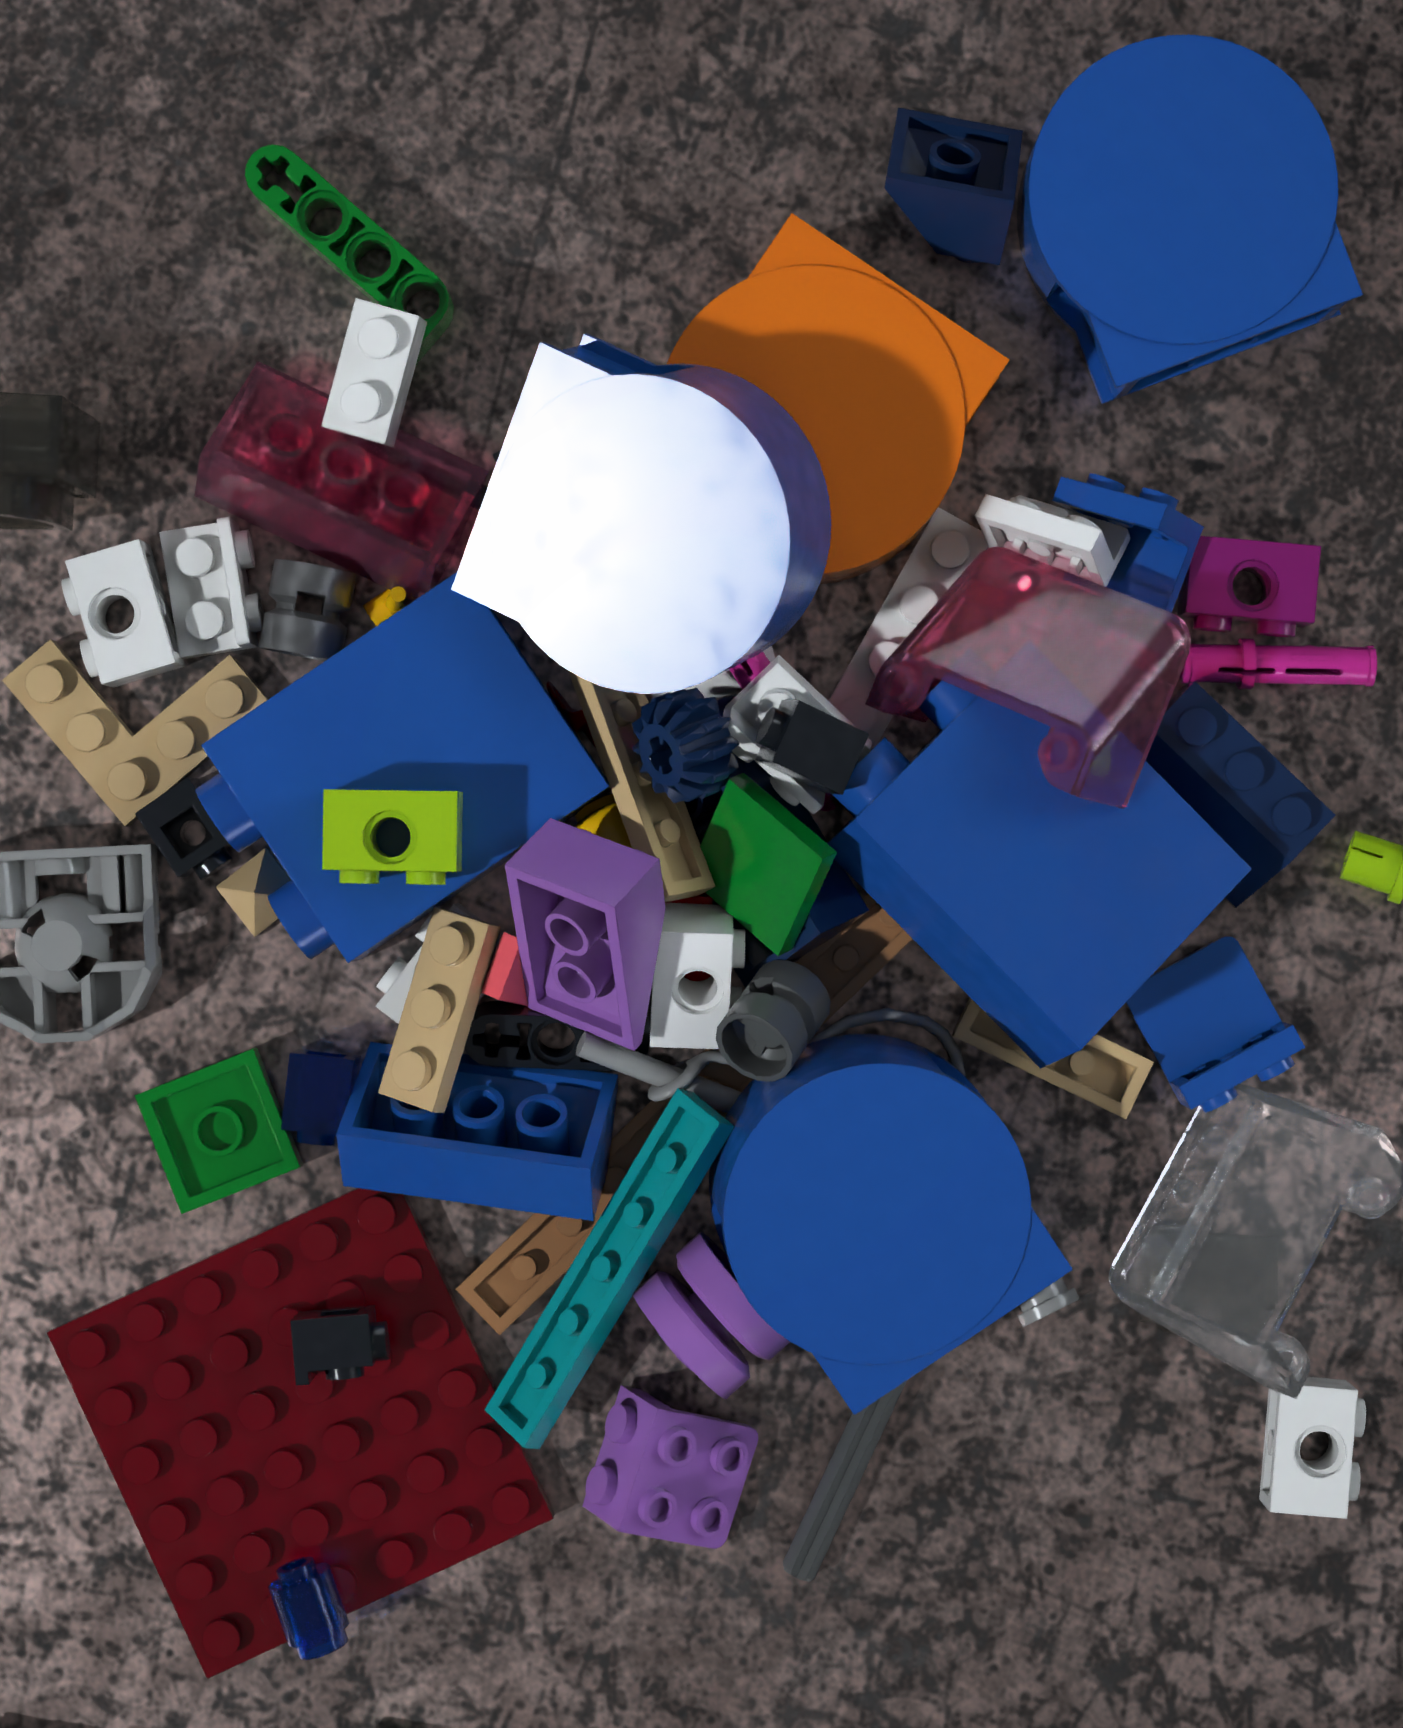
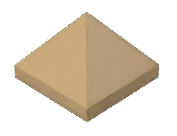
[216,848,291,937]

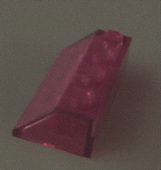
[194,361,489,601]

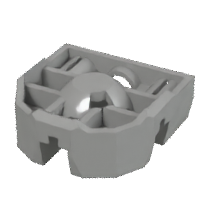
[0,844,162,1043]

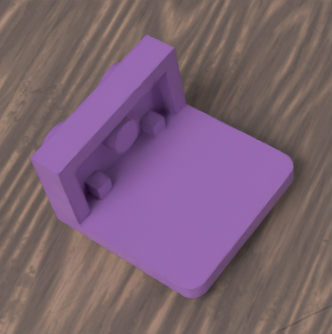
[582,1385,758,1549]

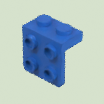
[1052,473,1204,646]
[1126,936,1306,1113]

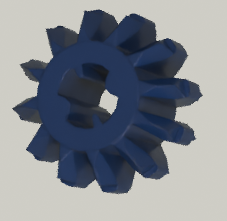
[632,688,740,803]

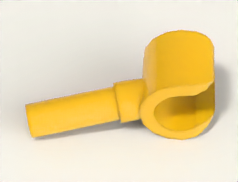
[363,586,406,626]

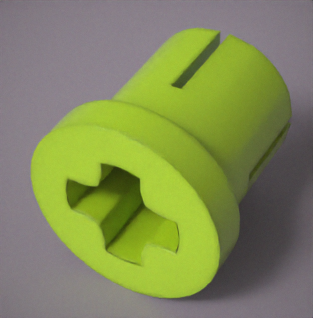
[1339,830,1403,904]

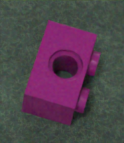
[1177,536,1321,637]

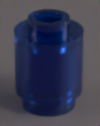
[268,1556,349,1660]

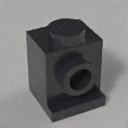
[135,777,233,880]
[290,1305,390,1386]

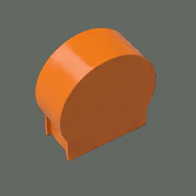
[667,213,1010,584]

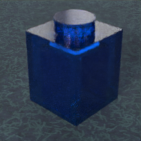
[281,1049,361,1146]

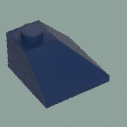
[884,108,1023,265]

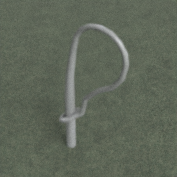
[576,1008,965,1113]

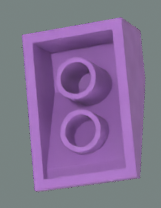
[505,818,666,1051]

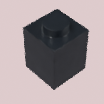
[755,700,869,795]

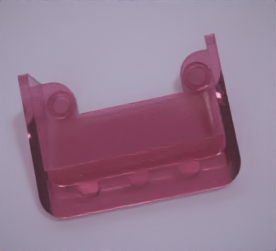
[865,547,1191,809]

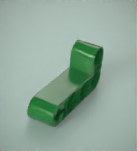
[245,144,454,365]

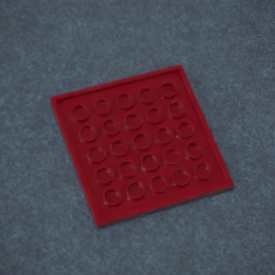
[47,1188,555,1679]

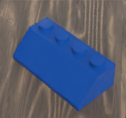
[336,1042,619,1221]

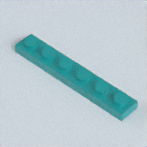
[484,1088,735,1449]

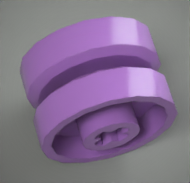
[633,1231,790,1399]

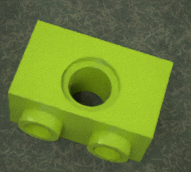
[322,789,463,885]

